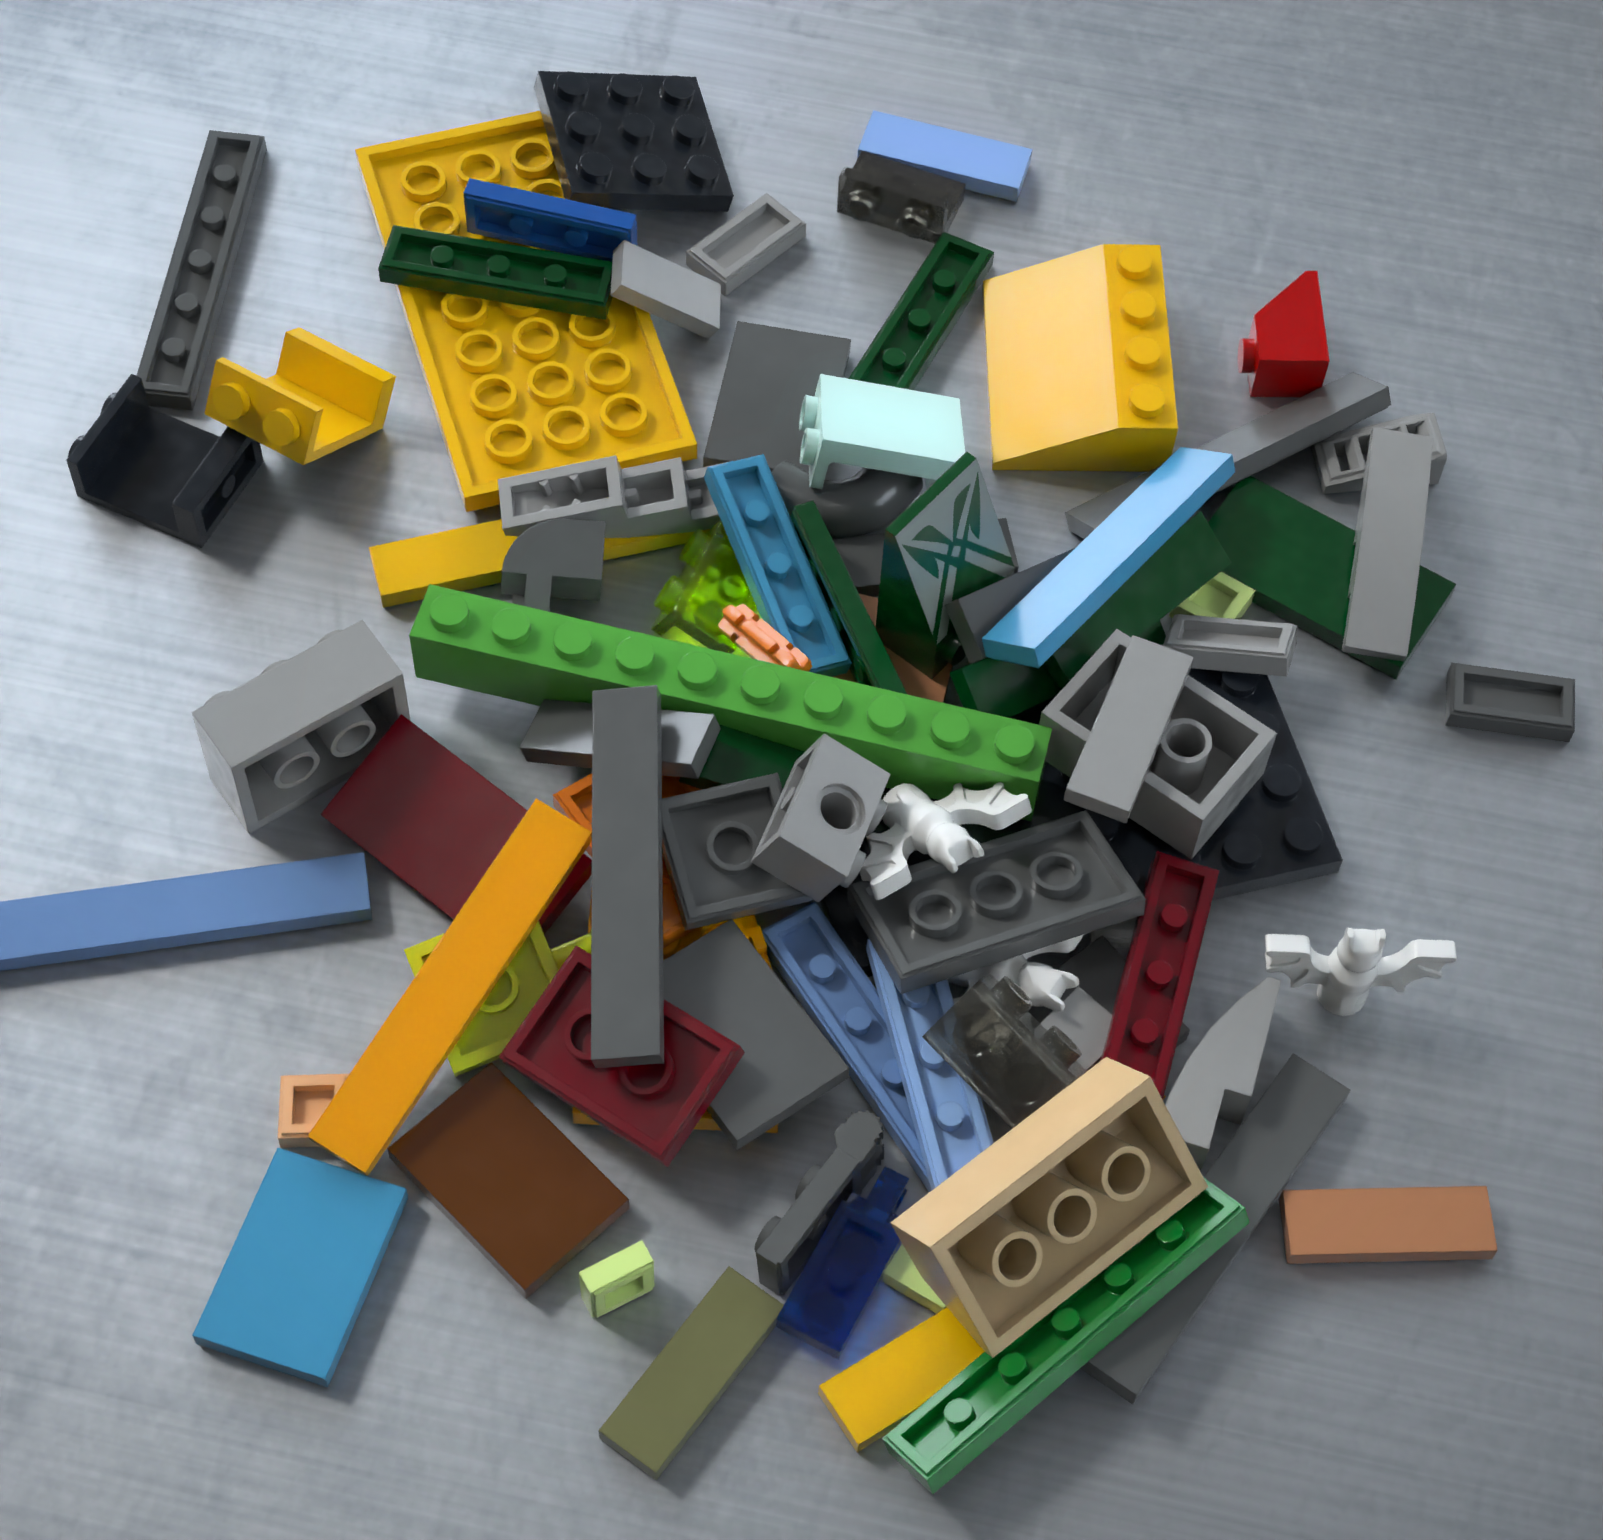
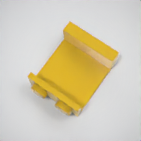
[204,327,396,466]

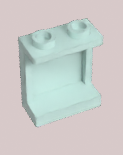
[799,374,965,490]

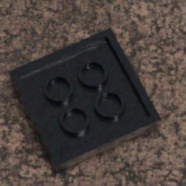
[534,71,734,212]

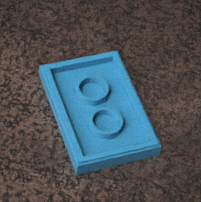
[192,1148,408,1388]

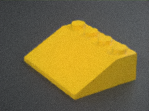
[982,244,1178,472]

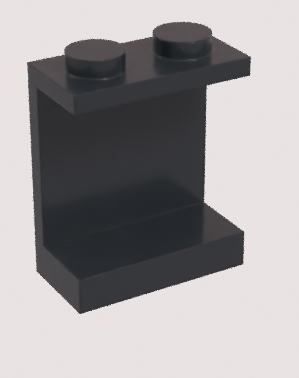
[66,374,264,548]

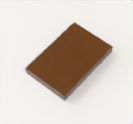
[387,1062,630,1299]

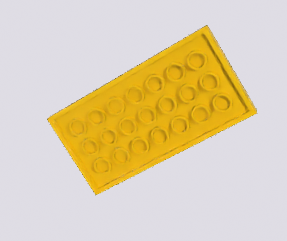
[355,111,697,512]

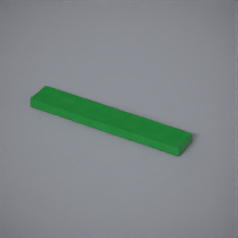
[882,1177,1249,1494]

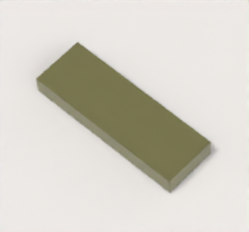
[598,1266,785,1480]

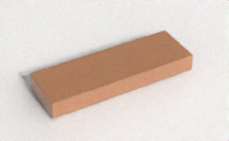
[1279,1186,1498,1264]

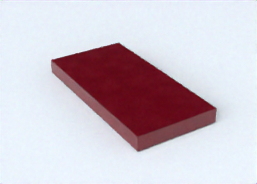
[320,714,592,934]

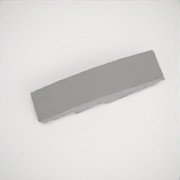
[1342,427,1433,662]
[498,455,727,538]

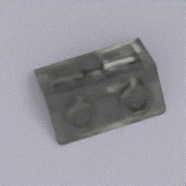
[837,151,966,244]
[922,973,1085,1129]

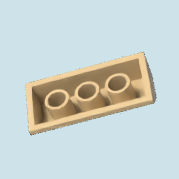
[890,1057,1208,1358]

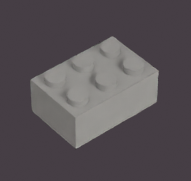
[191,620,411,834]
[1039,629,1277,859]

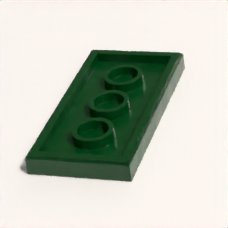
[1208,476,1456,679]

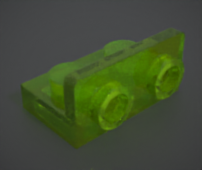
[651,520,757,654]

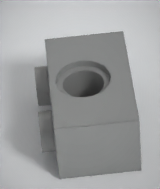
[751,734,891,902]

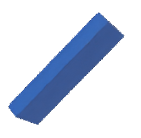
[463,178,637,262]

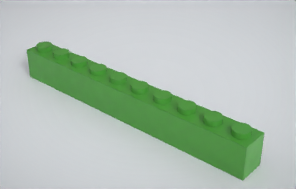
[409,584,1052,821]

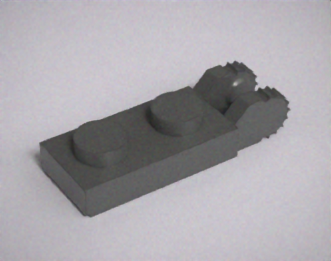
[754,1110,884,1295]

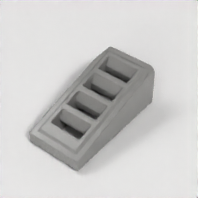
[1311,413,1447,494]

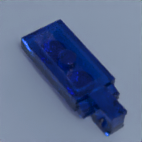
[776,1166,909,1360]

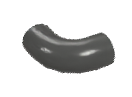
[771,460,923,539]

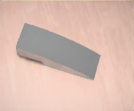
[1165,976,1281,1172]

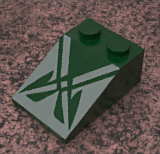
[875,451,1015,679]

